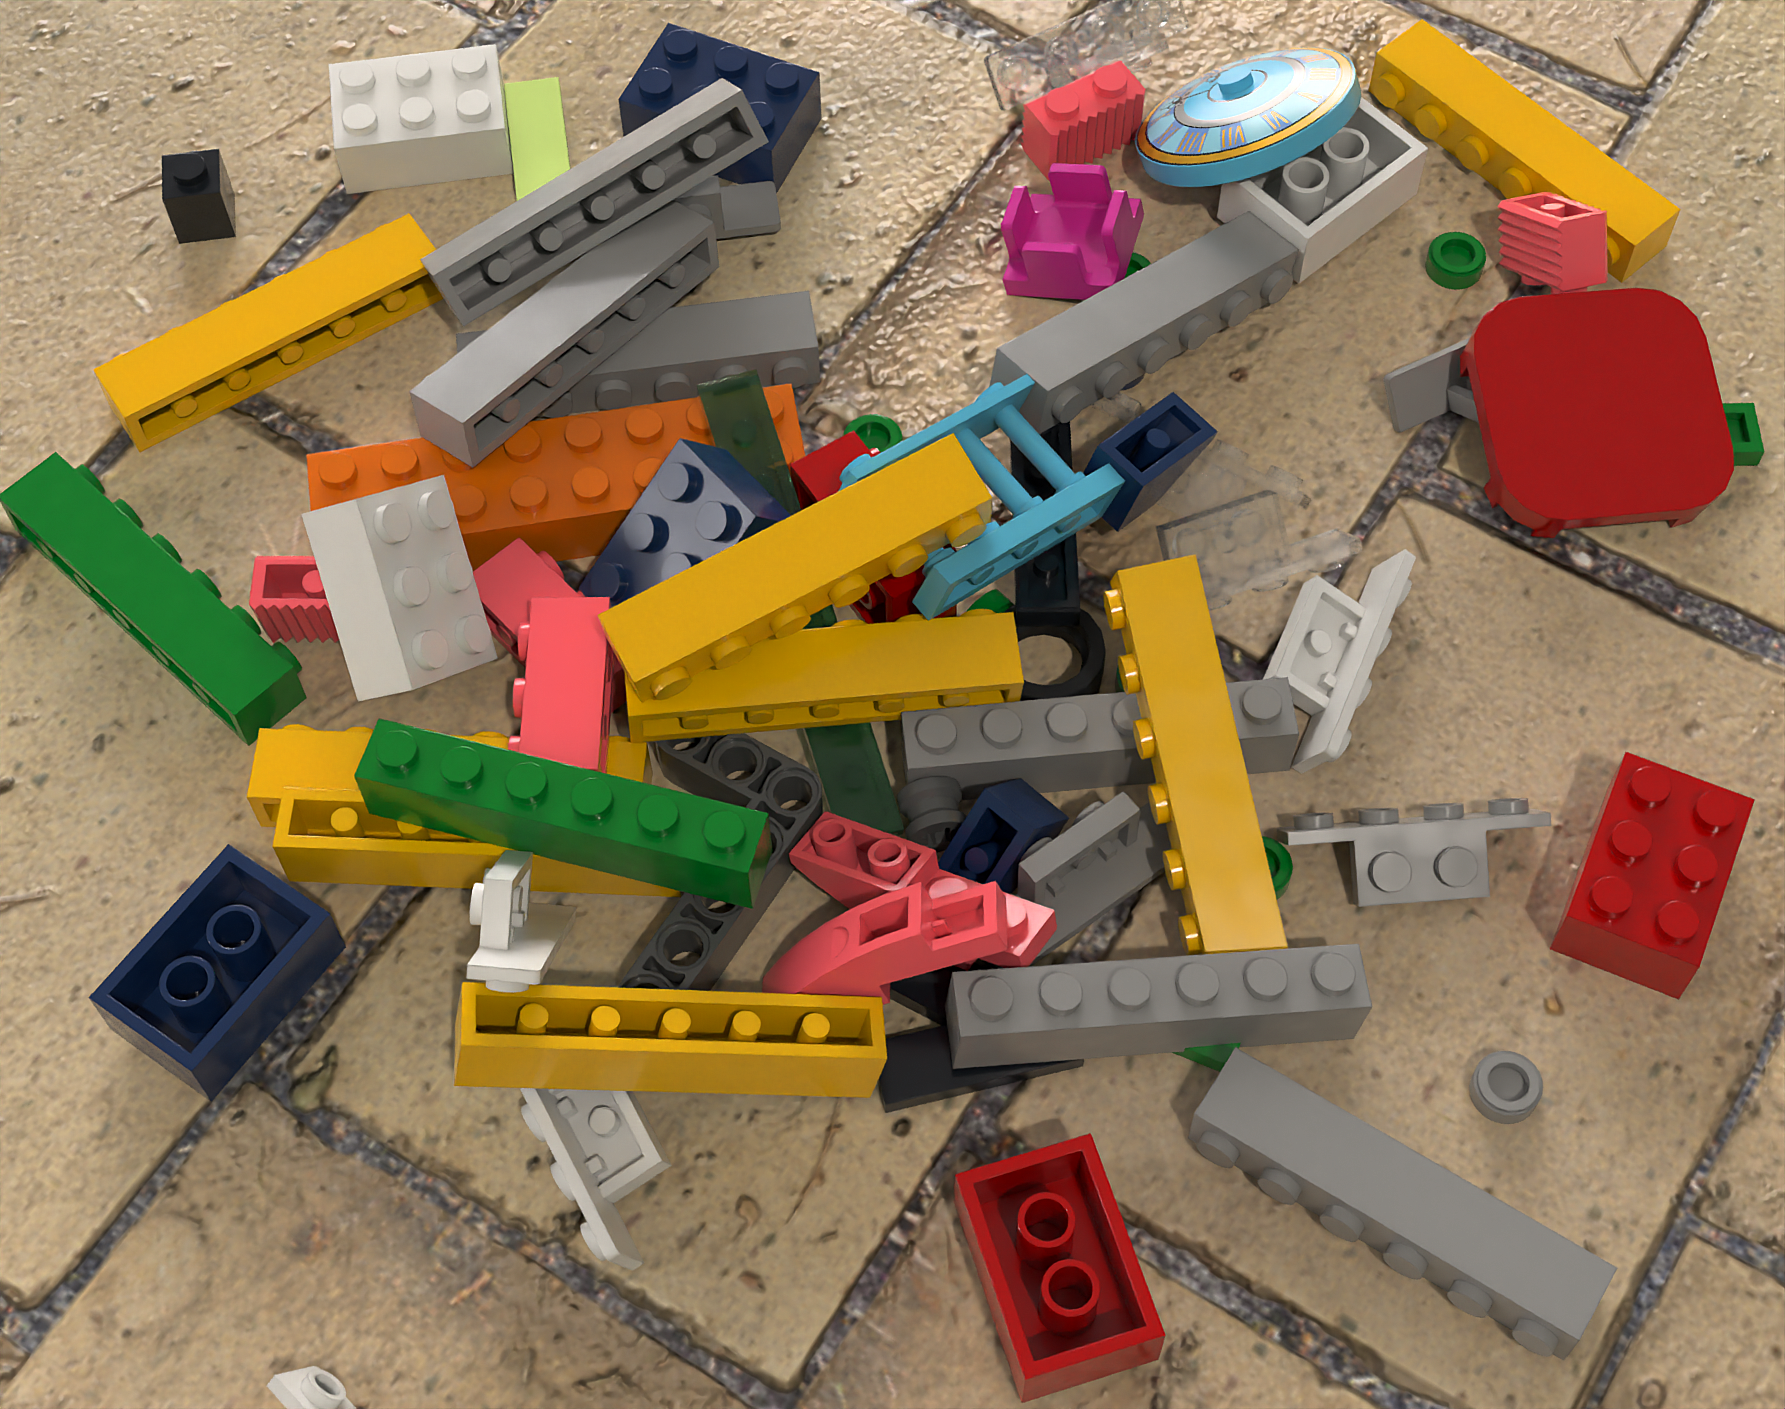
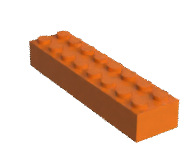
[306,383,805,571]

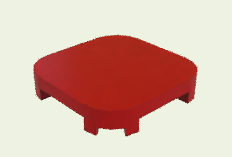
[1460,288,1734,538]

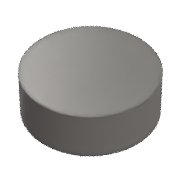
[1469,1051,1543,1124]

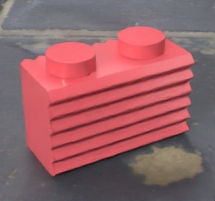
[1021,60,1146,180]
[1497,192,1608,294]
[249,556,339,643]

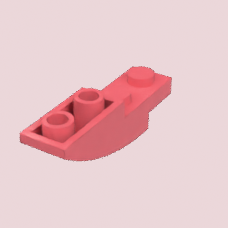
[789,811,1057,971]
[762,881,1008,1005]

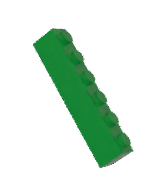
[0,452,307,746]
[354,718,772,909]

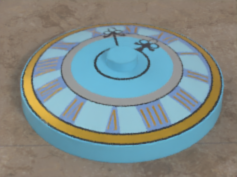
[1135,47,1361,187]

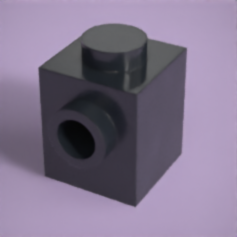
[162,149,236,244]

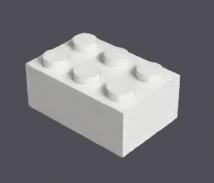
[329,44,514,194]
[1217,97,1428,284]
[301,475,498,702]

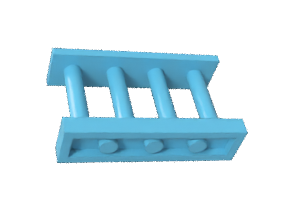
[839,374,1125,621]

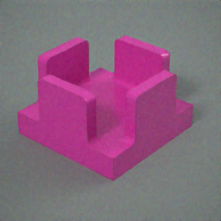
[1001,163,1144,300]

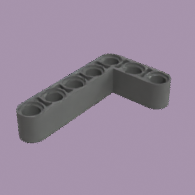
[618,733,823,991]

